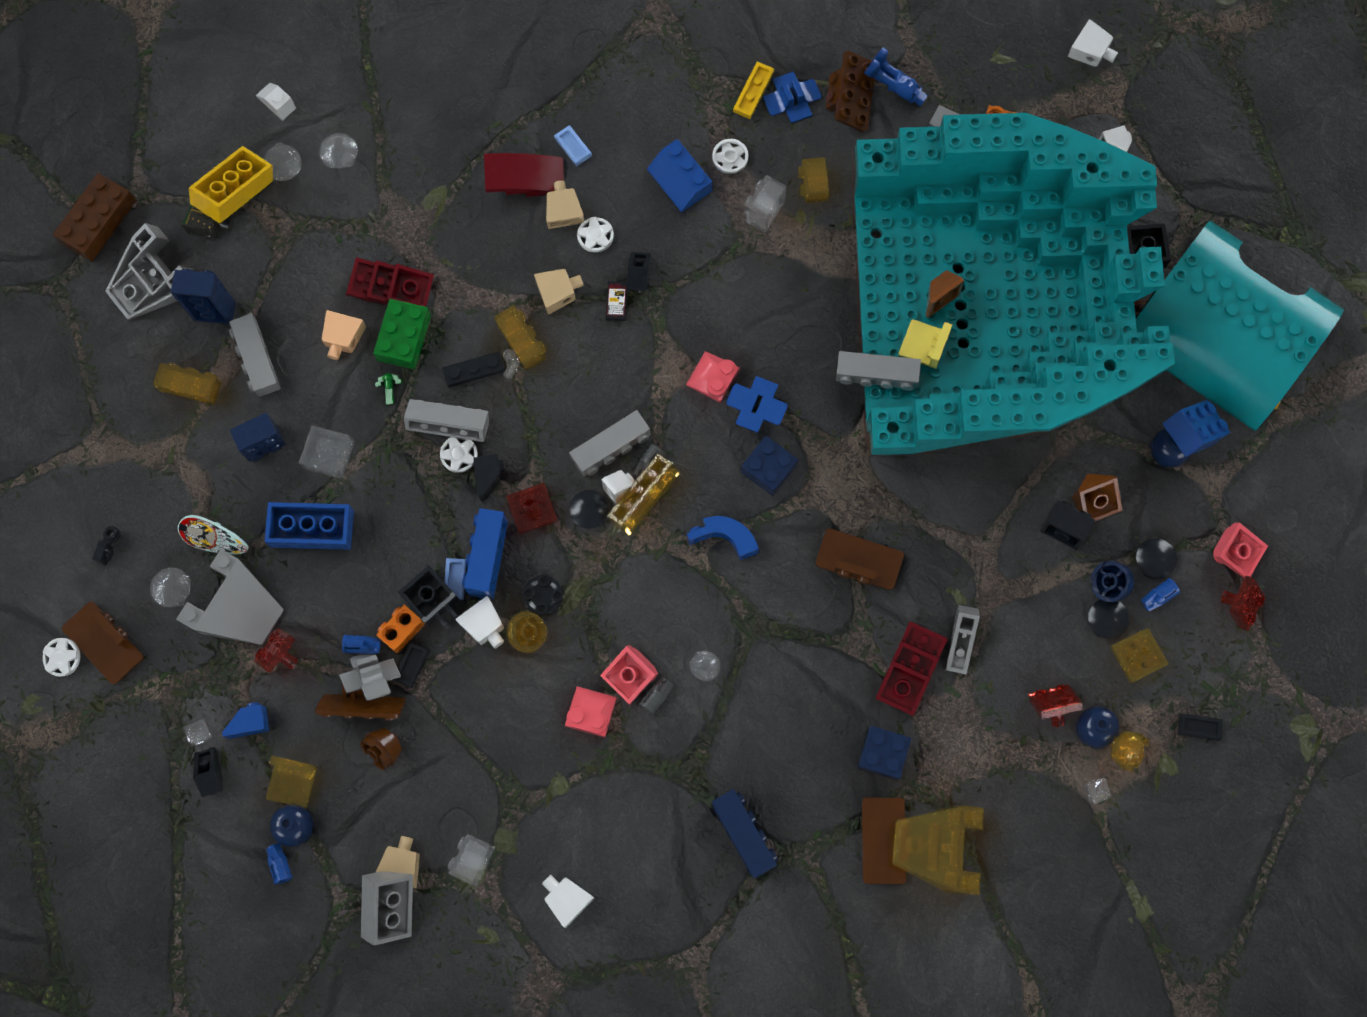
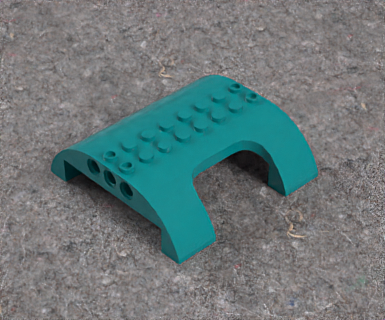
[1136,220,1344,431]

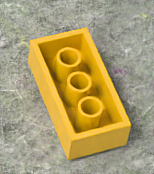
[189,146,273,223]

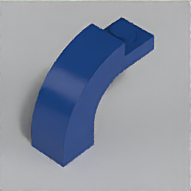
[687,516,759,561]

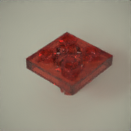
[506,483,558,535]
[1221,576,1265,631]
[254,628,298,673]
[1028,684,1083,727]

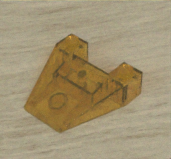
[893,806,984,895]

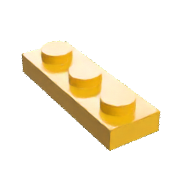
[733,61,774,119]

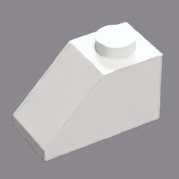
[256,83,296,121]
[1099,125,1132,152]
[601,470,635,505]

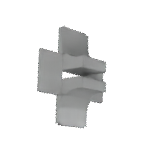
[339,654,401,701]

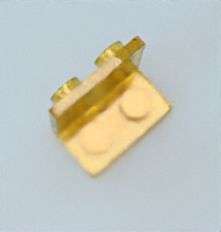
[266,756,318,808]

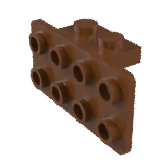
[826,50,875,132]
[815,528,904,590]
[62,601,144,685]
[315,684,405,720]
[862,797,911,884]

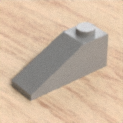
[946,605,980,674]

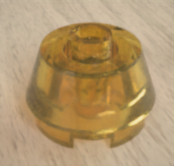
[507,611,547,653]
[1110,731,1150,773]

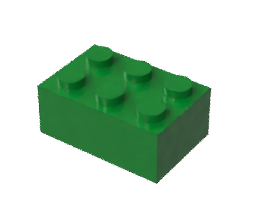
[373,299,431,370]

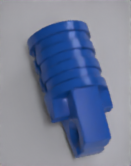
[1141,578,1180,611]
[342,635,381,654]
[266,843,293,885]

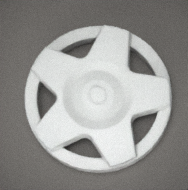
[712,139,748,174]
[577,217,614,253]
[440,437,478,473]
[43,638,80,677]

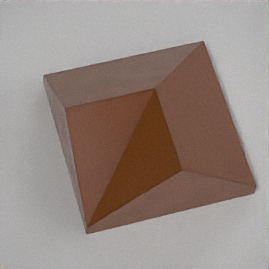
[926,270,964,318]
[1072,474,1123,522]

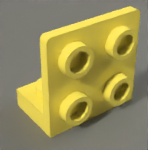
[898,319,952,369]

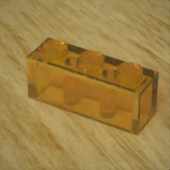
[494,305,547,371]
[153,362,222,405]

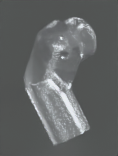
[503,349,520,380]

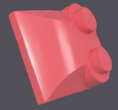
[686,351,740,403]
[1213,523,1268,580]
[600,645,658,704]
[565,686,617,737]

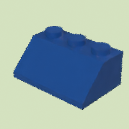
[647,139,712,213]

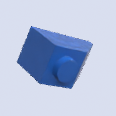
[222,702,269,739]

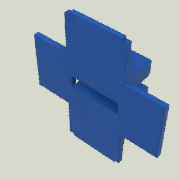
[763,71,822,123]
[726,376,788,433]

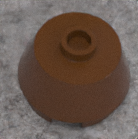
[360,728,402,771]

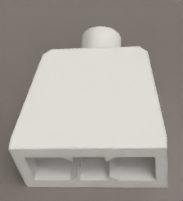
[1068,19,1118,67]
[456,596,504,649]
[542,875,595,928]

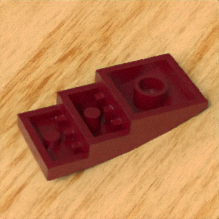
[484,153,564,197]
[346,257,434,307]
[875,621,948,716]

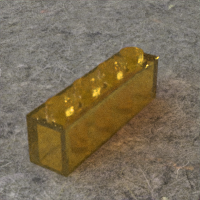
[607,454,680,536]

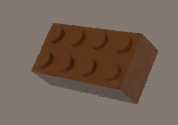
[52,173,137,262]

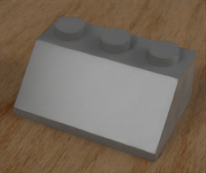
[361,871,413,946]

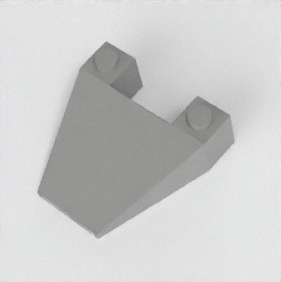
[105,223,193,320]
[176,549,284,645]

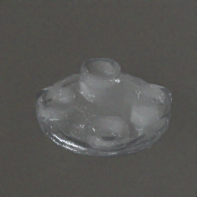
[319,133,358,169]
[264,143,302,181]
[150,568,191,607]

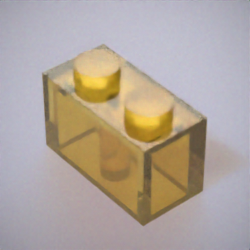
[798,157,829,203]

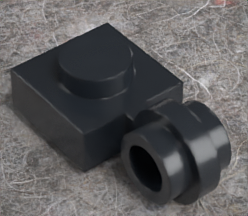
[92,526,121,566]

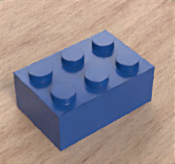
[1162,400,1231,457]

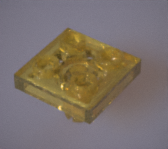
[1110,628,1169,684]

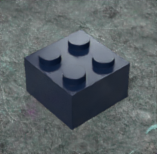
[230,412,286,462]
[741,436,798,496]
[857,726,911,781]

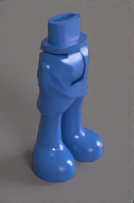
[864,47,928,106]

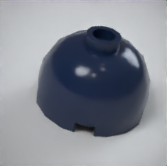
[1150,428,1190,468]
[1091,561,1134,602]
[1076,706,1120,749]
[270,804,314,847]

